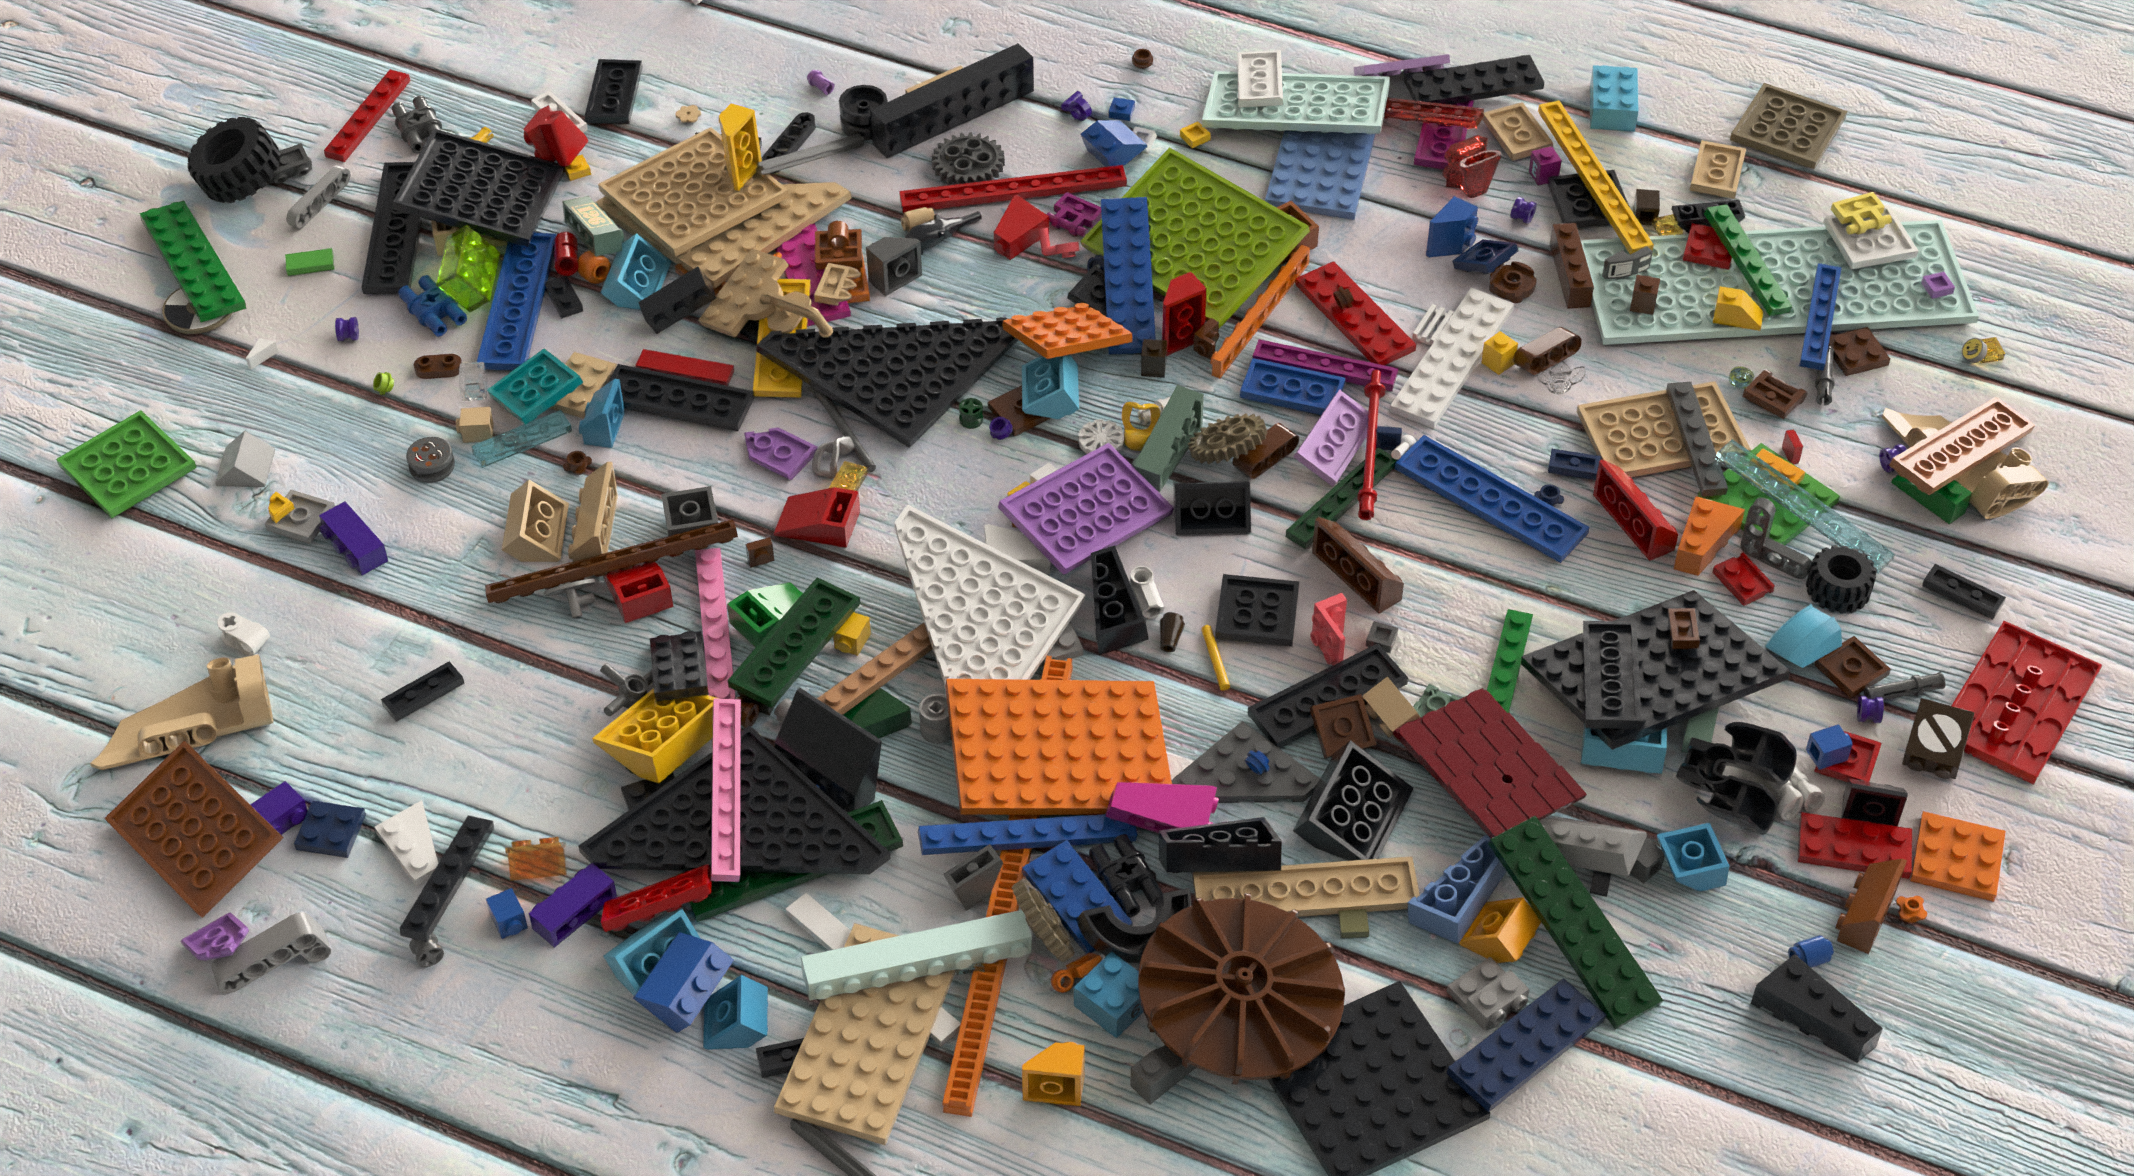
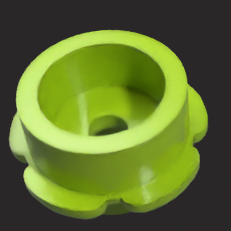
[373,372,394,395]

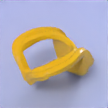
[1121,402,1160,451]

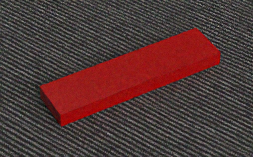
[635,349,734,386]

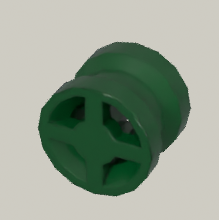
[959,398,983,429]

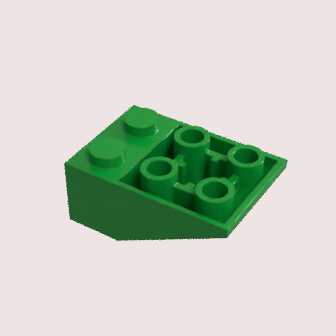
[727,582,803,648]

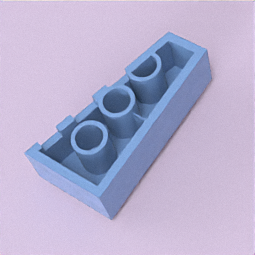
[1407,835,1507,944]

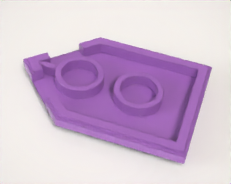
[744,427,818,480]
[180,912,249,961]

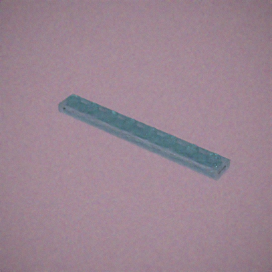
[1715,439,1895,574]

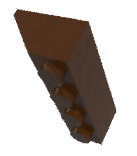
[1312,517,1404,614]

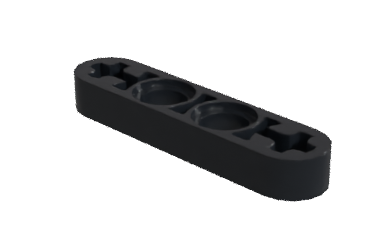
[762,112,816,174]

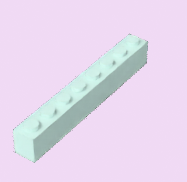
[801,910,1032,1001]

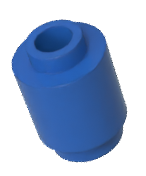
[1788,935,1834,968]

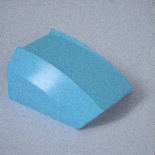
[1765,604,1842,668]

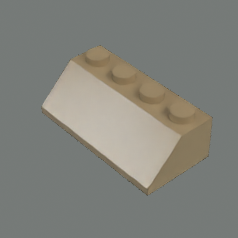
[568,462,618,562]

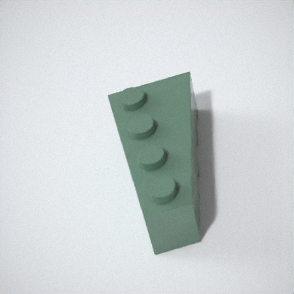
[1132,385,1204,492]

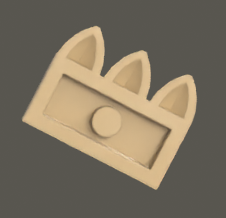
[814,263,861,306]

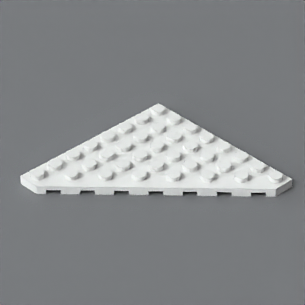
[894,505,1085,689]

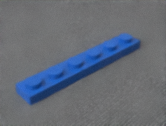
[1799,263,1842,371]

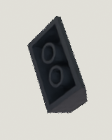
[1173,481,1251,535]

